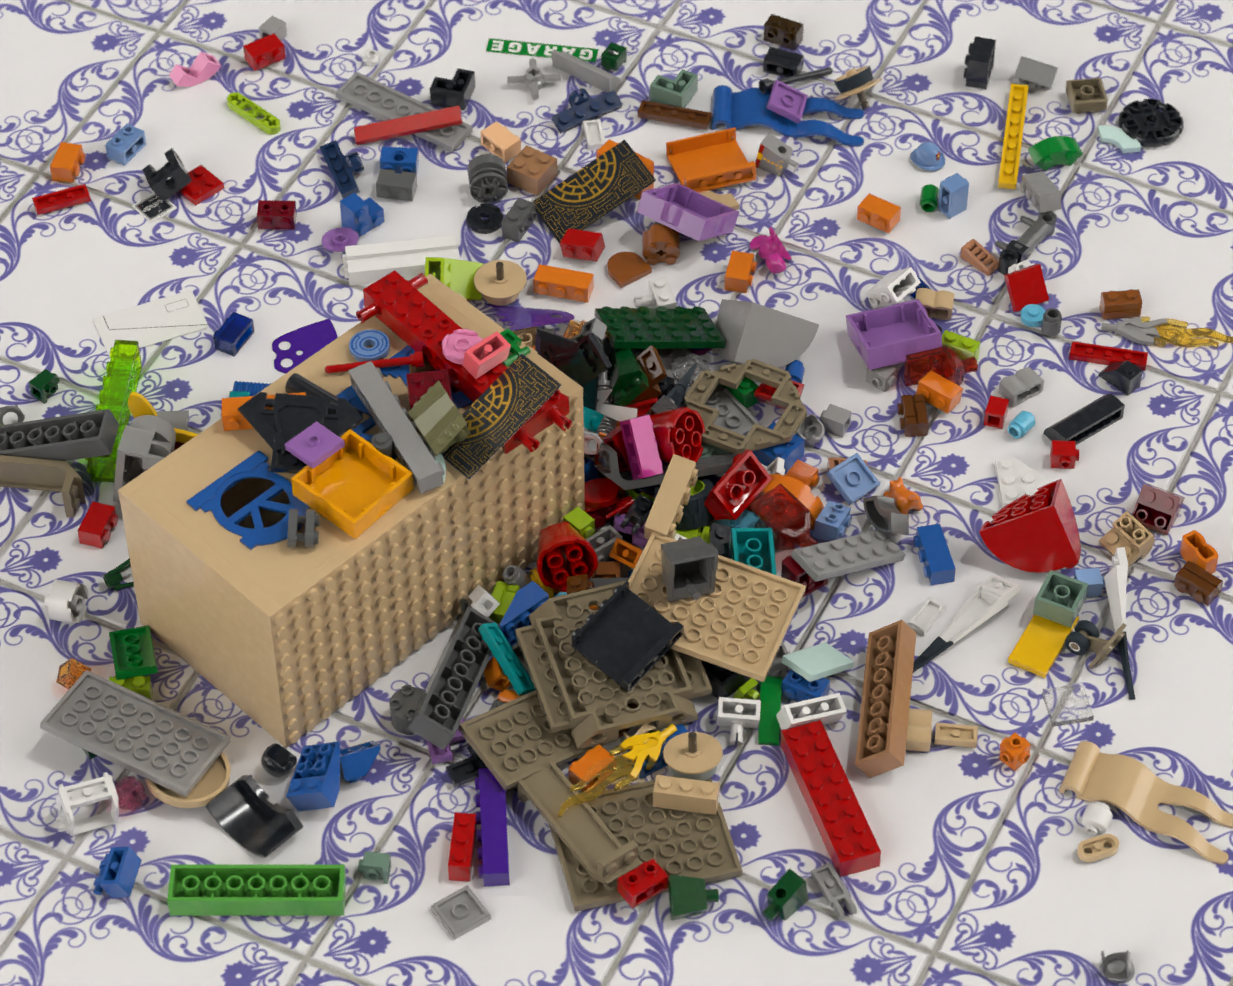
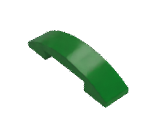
[758,676,782,746]

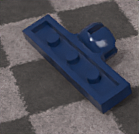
[551,88,623,133]
[319,140,364,199]

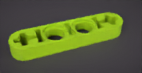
[227,92,281,135]

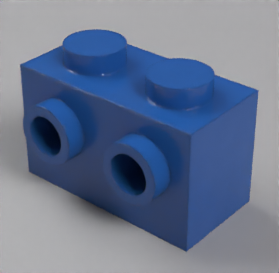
[781,669,830,702]

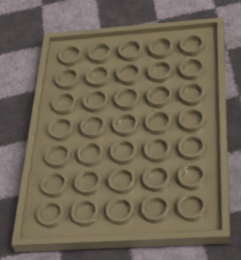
[548,776,743,912]

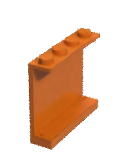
[666,128,756,193]

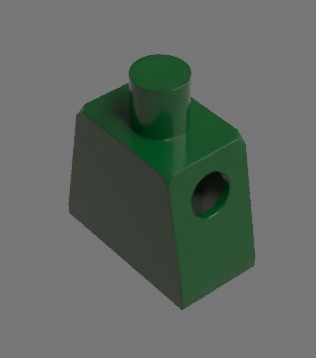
[762,868,809,921]
[668,875,719,920]

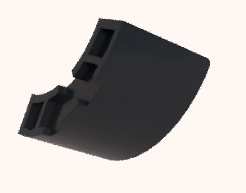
[206,775,304,858]

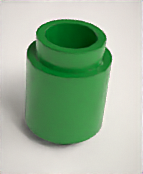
[919,184,939,212]

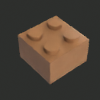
[507,145,557,196]

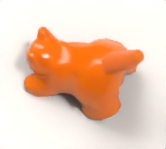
[883,477,923,515]

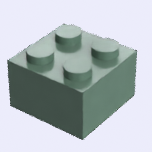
[1033,570,1088,628]

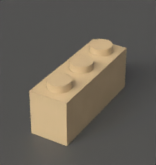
[653,775,720,815]

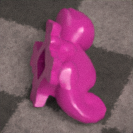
[750,227,792,274]

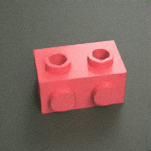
[462,331,511,379]

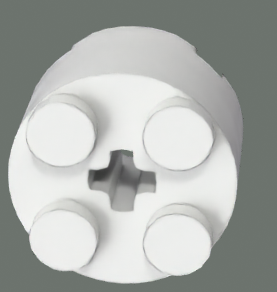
[44,579,88,623]

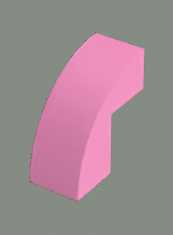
[169,52,221,87]

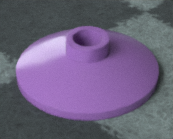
[322,227,359,252]

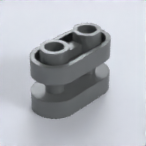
[287,509,320,549]

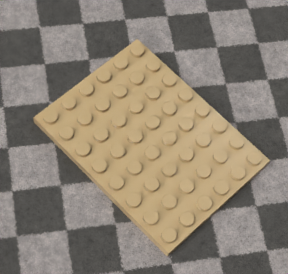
[628,532,806,682]

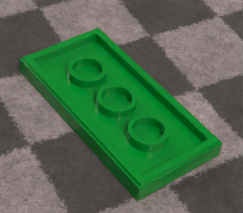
[109,625,158,680]

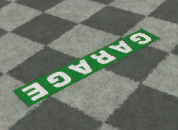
[486,38,598,62]

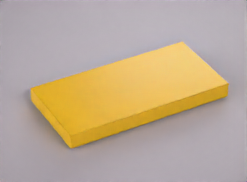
[1007,614,1079,678]

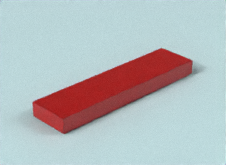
[1069,341,1148,371]

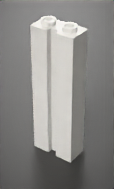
[342,235,460,286]

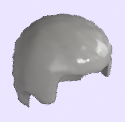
[795,414,825,445]

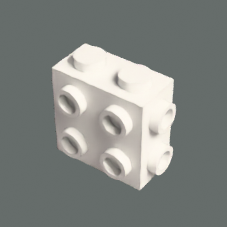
[865,267,921,309]

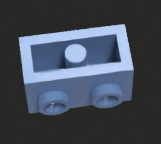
[105,124,146,166]
[938,173,969,219]
[813,501,852,542]

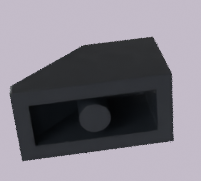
[1098,360,1143,396]

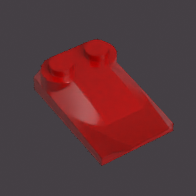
[704,449,772,520]

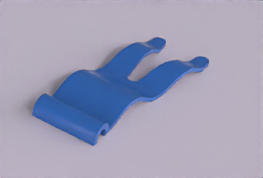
[711,85,864,147]

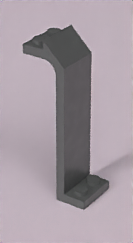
[594,444,734,490]

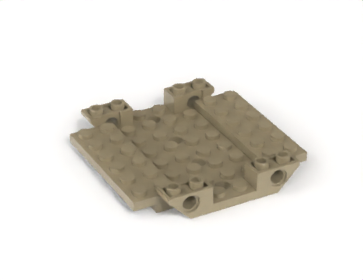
[515,580,712,749]

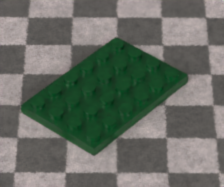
[594,306,726,349]

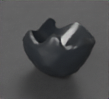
[261,743,297,777]

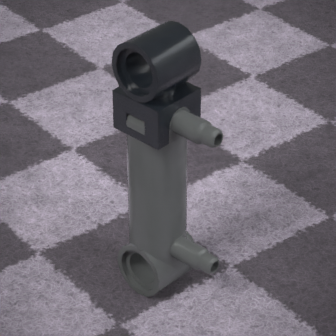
[995,211,1057,275]

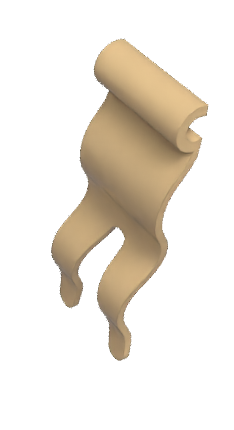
[1059,741,1233,865]

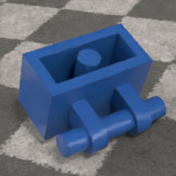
[93,846,142,898]

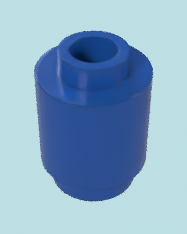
[785,360,805,383]

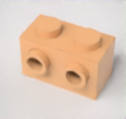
[480,121,521,163]

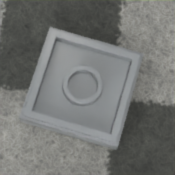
[431,885,491,940]

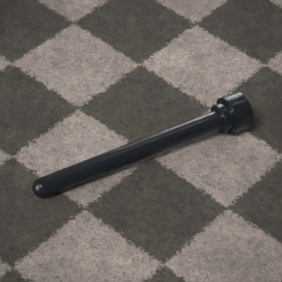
[759,67,833,94]

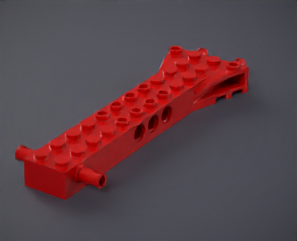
[356,270,572,455]

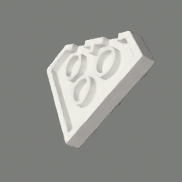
[995,458,1053,508]

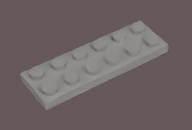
[791,530,906,582]

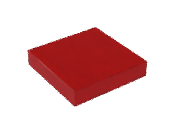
[1004,264,1049,312]

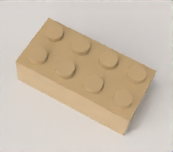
[644,454,699,540]

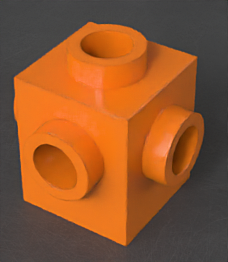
[999,732,1031,771]

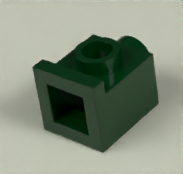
[601,42,627,71]
[29,369,60,404]

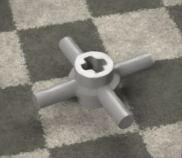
[507,58,561,100]

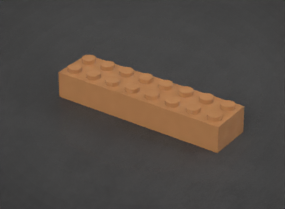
[855,620,916,778]

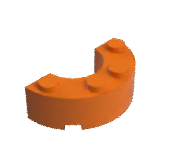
[746,474,824,530]

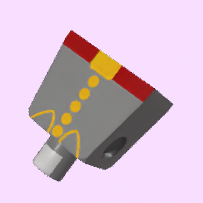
[755,133,799,176]

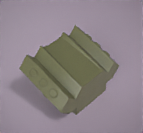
[408,380,471,456]

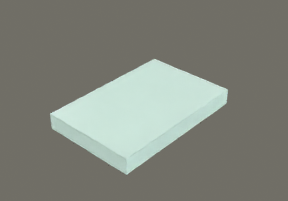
[781,642,854,682]

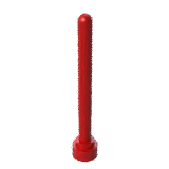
[325,351,424,374]

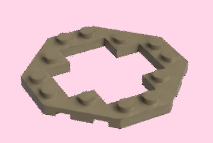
[684,359,807,454]

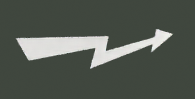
[596,389,637,421]

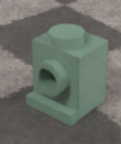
[358,851,392,884]

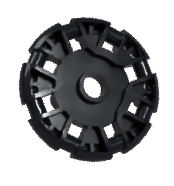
[1118,99,1184,147]

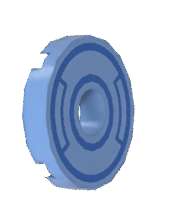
[349,329,390,362]

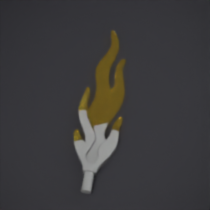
[1101,316,1233,348]

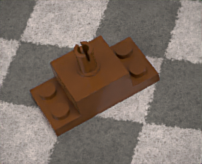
[607,345,667,406]

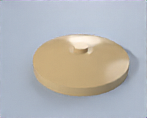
[145,752,231,808]

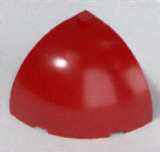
[979,479,1081,573]

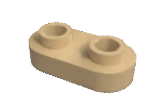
[1077,834,1119,862]

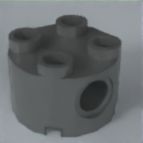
[389,685,425,735]

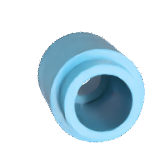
[1007,411,1035,439]

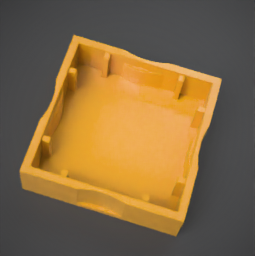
[291,429,413,539]

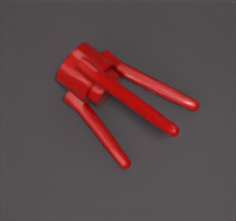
[585,495,634,519]

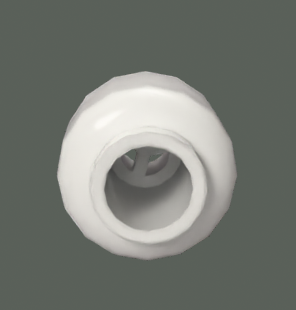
[1081,801,1113,835]

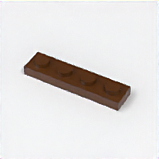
[638,100,712,130]

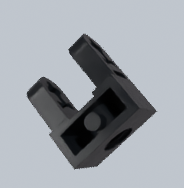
[142,148,192,202]

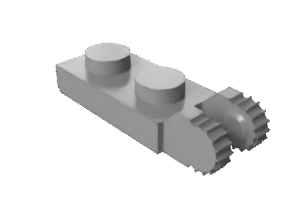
[810,863,857,920]

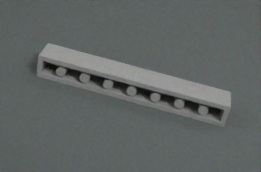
[348,361,445,494]

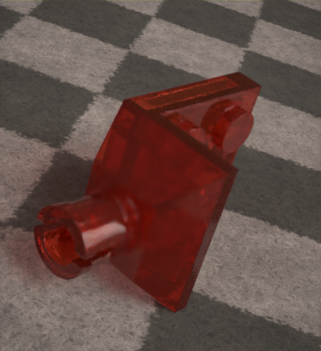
[904,346,978,387]
[750,484,819,551]

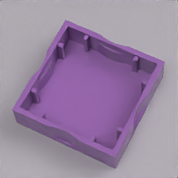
[636,183,739,241]
[846,299,943,370]

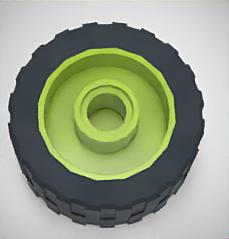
[654,476,714,530]

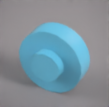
[1021,304,1045,327]

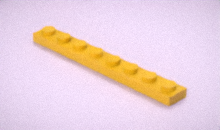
[998,84,1029,190]

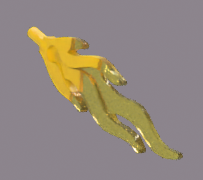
[558,724,677,817]

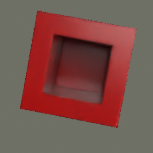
[984,395,1009,429]

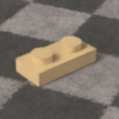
[934,723,978,748]

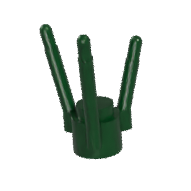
[102,558,134,591]

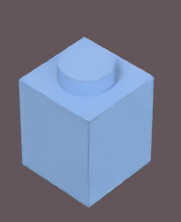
[1074,568,1105,597]

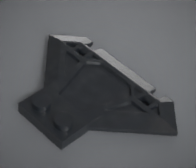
[535,328,612,411]
[238,392,363,474]

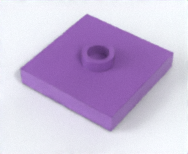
[767,80,808,123]
[285,421,345,468]

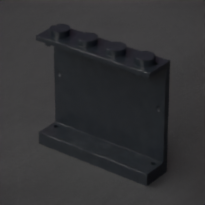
[571,581,684,692]

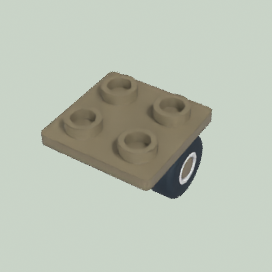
[1065,620,1127,669]

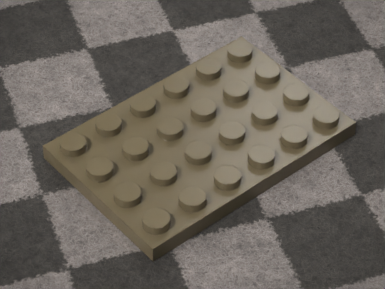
[458,690,607,791]

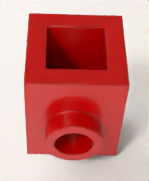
[1050,440,1079,469]

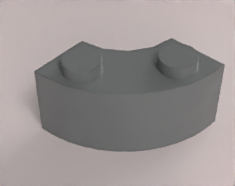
[863,495,909,535]

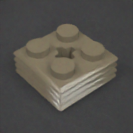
[1065,78,1108,114]

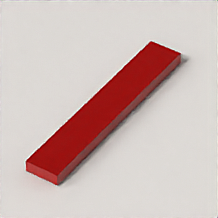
[354,105,463,145]

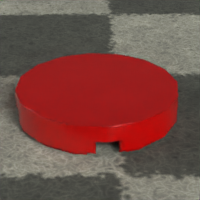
[584,478,620,508]

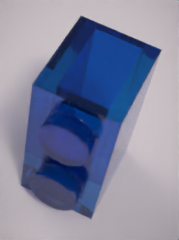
[213,312,254,357]

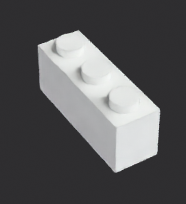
[776,693,847,730]

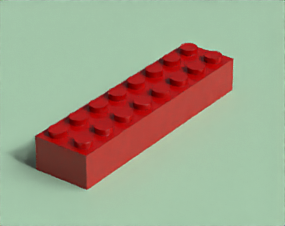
[780,720,881,877]

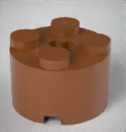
[643,224,680,265]

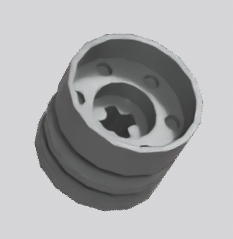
[467,154,508,203]

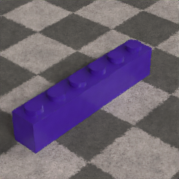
[475,768,510,887]

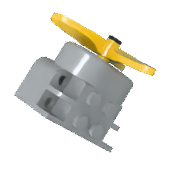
[113,392,198,503]

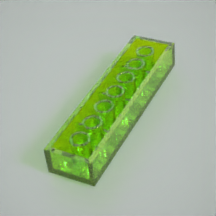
[85,340,142,483]

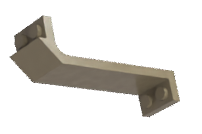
[0,455,86,518]
[518,762,642,884]

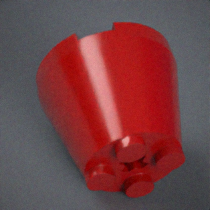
[650,407,705,464]
[536,522,598,592]

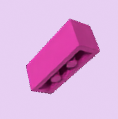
[619,415,663,480]

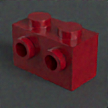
[257,200,297,230]

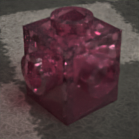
[114,776,147,811]

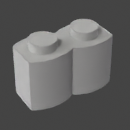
[999,367,1044,406]

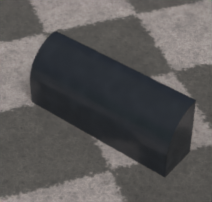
[1043,394,1125,445]

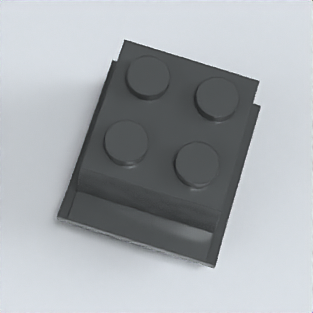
[661,536,719,602]

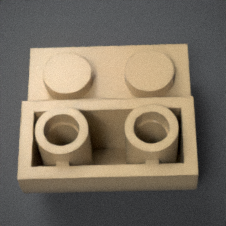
[1099,511,1155,567]

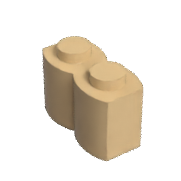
[915,288,954,320]
[906,708,932,752]

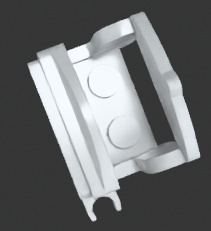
[56,772,119,836]

